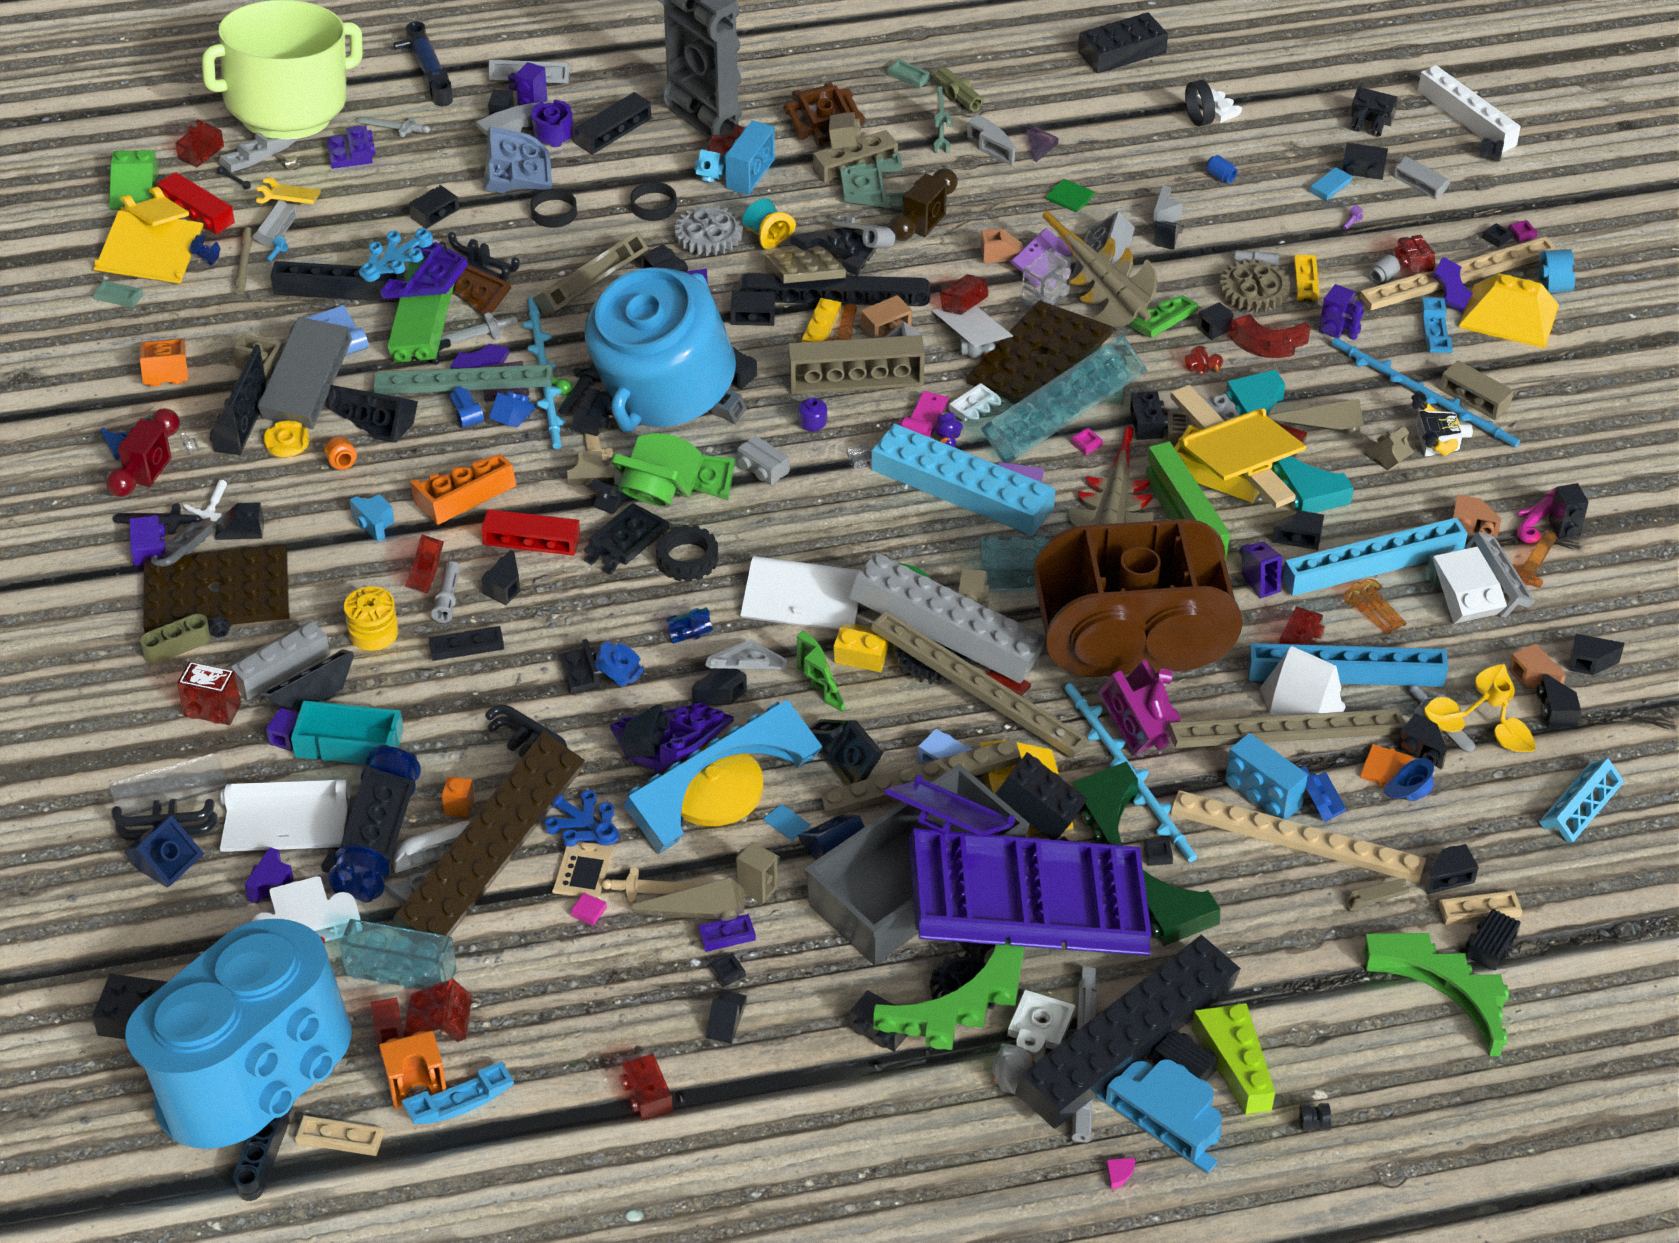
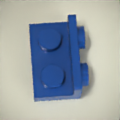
[1300,765,1346,822]

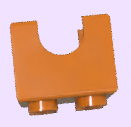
[379,1030,447,1108]

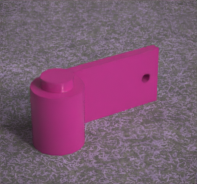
[898,391,949,438]

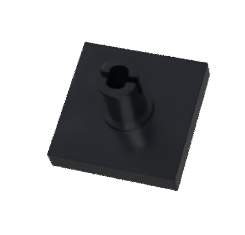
[826,720,883,785]

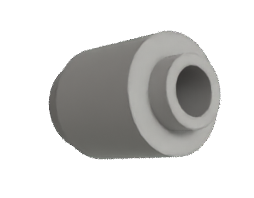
[1369,254,1400,284]

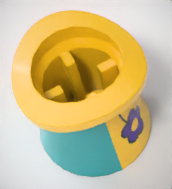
[742,198,796,250]

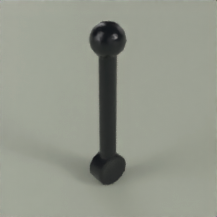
[217,166,251,189]

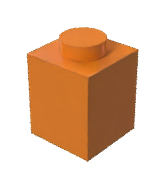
[442,776,475,818]

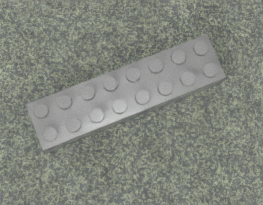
[849,552,1045,684]

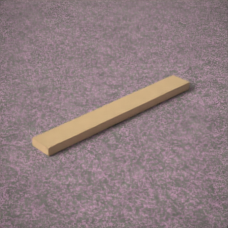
[1170,385,1295,509]

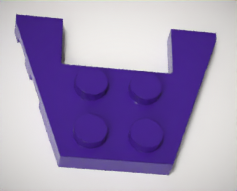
[380,242,468,299]

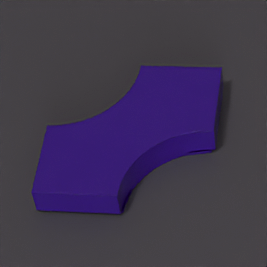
[1432,257,1472,313]
[450,343,509,369]

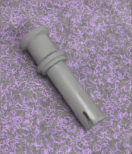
[431,561,460,623]

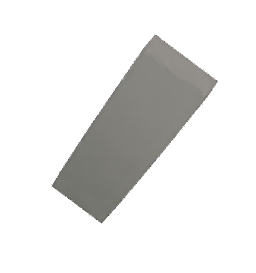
[476,102,550,135]
[219,132,300,172]

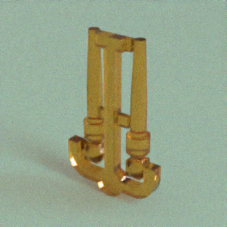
[1343,579,1407,635]

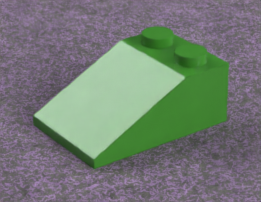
[110,150,159,210]

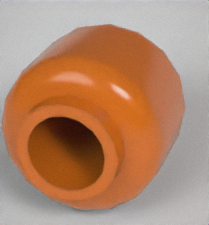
[324,437,357,470]

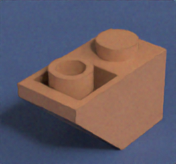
[980,228,1024,263]
[1452,494,1501,538]
[1509,644,1566,688]

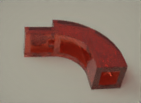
[1229,314,1311,358]

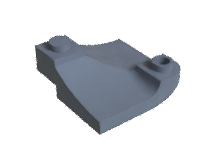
[484,126,552,194]

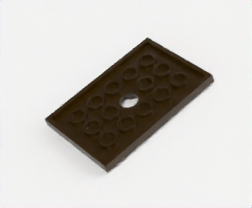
[966,300,1113,412]
[143,545,290,633]

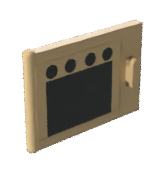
[552,841,614,899]

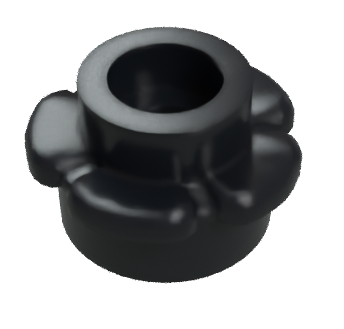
[208,616,231,638]

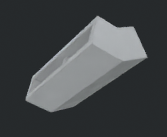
[1394,156,1450,200]
[253,200,297,248]

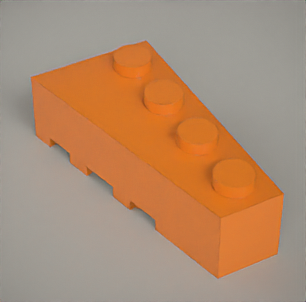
[410,454,516,525]

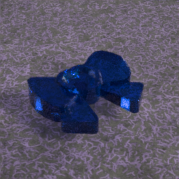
[189,234,221,265]

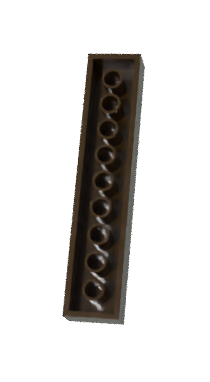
[391,731,585,957]

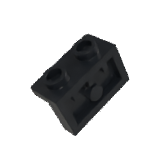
[559,639,603,695]

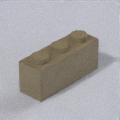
[1440,360,1514,420]

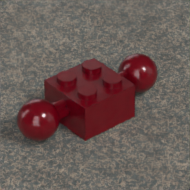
[106,408,180,497]

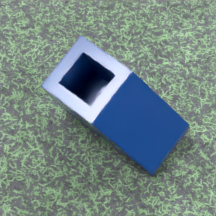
[489,391,536,427]

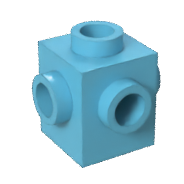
[694,150,726,183]

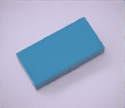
[1310,167,1352,201]

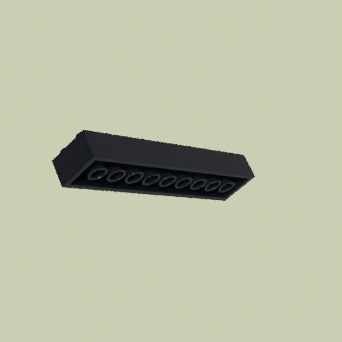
[1015,934,1241,1129]

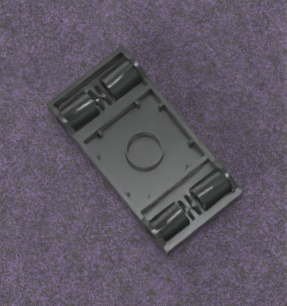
[658,0,742,147]

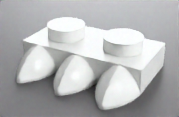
[1197,89,1242,123]
[949,383,1001,422]

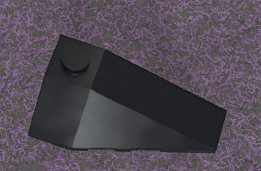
[327,385,418,443]

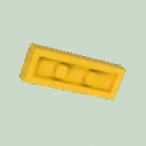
[802,298,841,343]

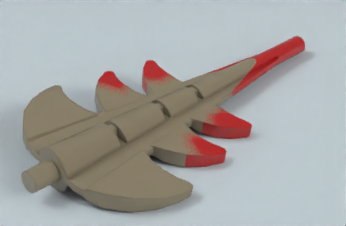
[1068,426,1154,527]

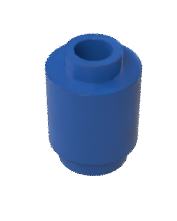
[1206,155,1238,183]

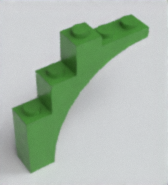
[1363,933,1509,1056]
[873,938,1025,1050]

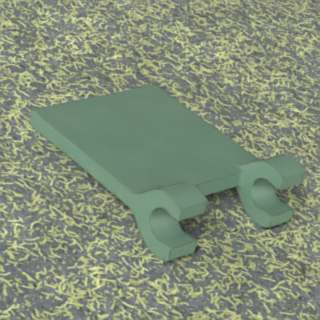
[934,86,951,153]

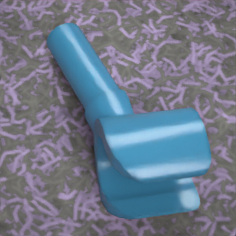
[266,235,288,262]

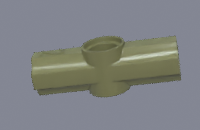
[934,66,984,112]

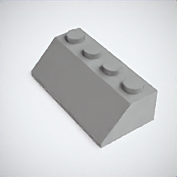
[1071,211,1135,289]
[222,621,330,700]

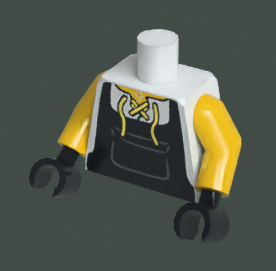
[1411,391,1473,456]

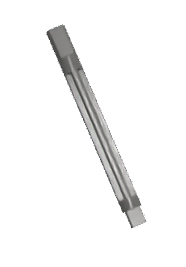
[1072,966,1097,1143]

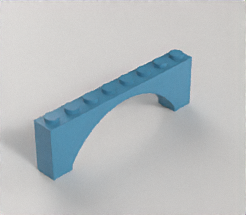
[624,699,822,854]

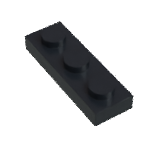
[428,626,505,661]

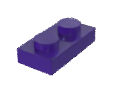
[698,914,756,952]

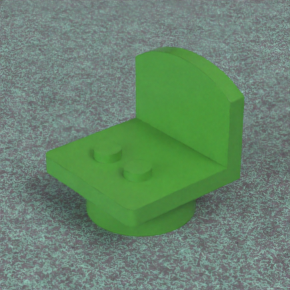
[611,433,704,507]

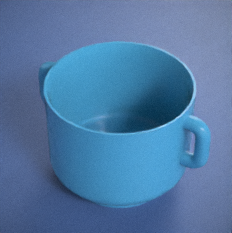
[585,268,736,432]

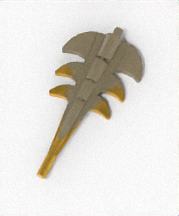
[1042,211,1158,329]

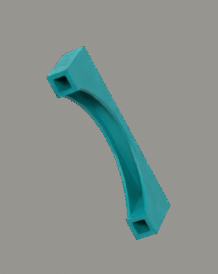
[1224,370,1354,513]

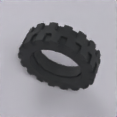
[656,525,719,582]

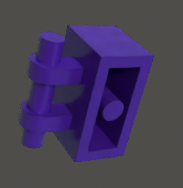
[1319,284,1364,340]

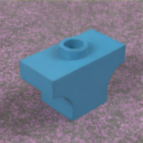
[350,494,394,542]

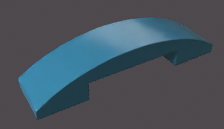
[1422,297,1453,353]
[402,1061,514,1124]

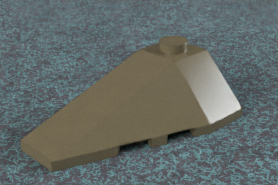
[1269,399,1364,434]
[632,877,745,921]

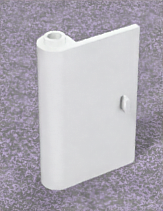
[740,556,861,631]
[220,779,350,852]

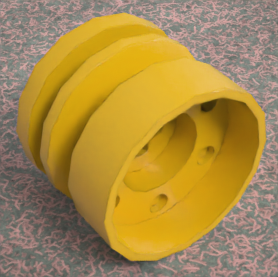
[344,586,399,651]

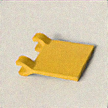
[256,177,321,204]
[120,187,189,226]

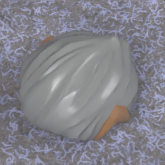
[992,1044,1036,1095]

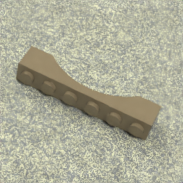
[533,231,649,316]

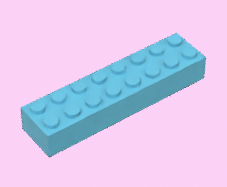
[871,423,1056,536]

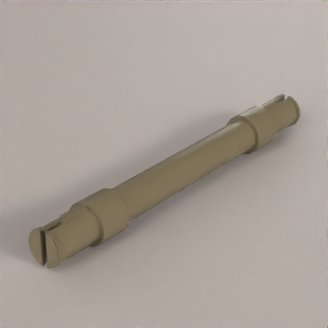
[235,227,253,295]

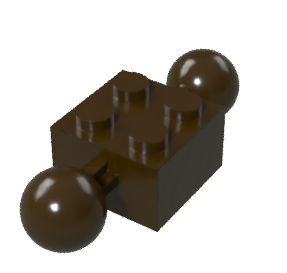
[889,168,958,241]

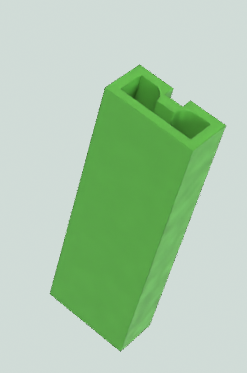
[388,256,454,363]
[1145,441,1230,562]

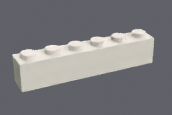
[1418,65,1520,153]

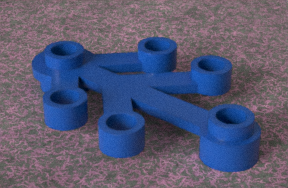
[545,790,619,847]

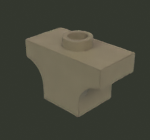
[1366,426,1414,470]
[567,451,615,487]

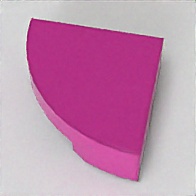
[1106,1158,1135,1189]

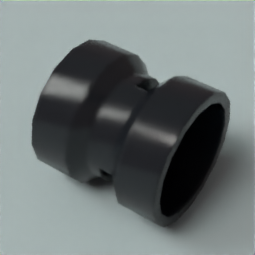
[1479,137,1505,161]
[1299,1103,1331,1131]

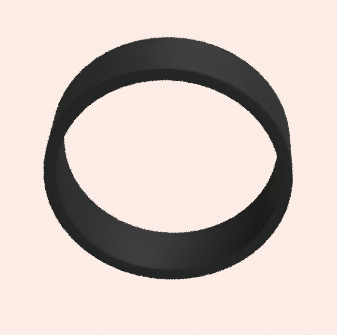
[1185,80,1215,127]
[630,182,677,221]
[530,189,577,228]

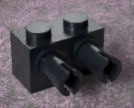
[1349,87,1397,137]

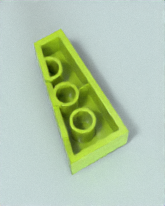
[1191,1003,1275,1115]

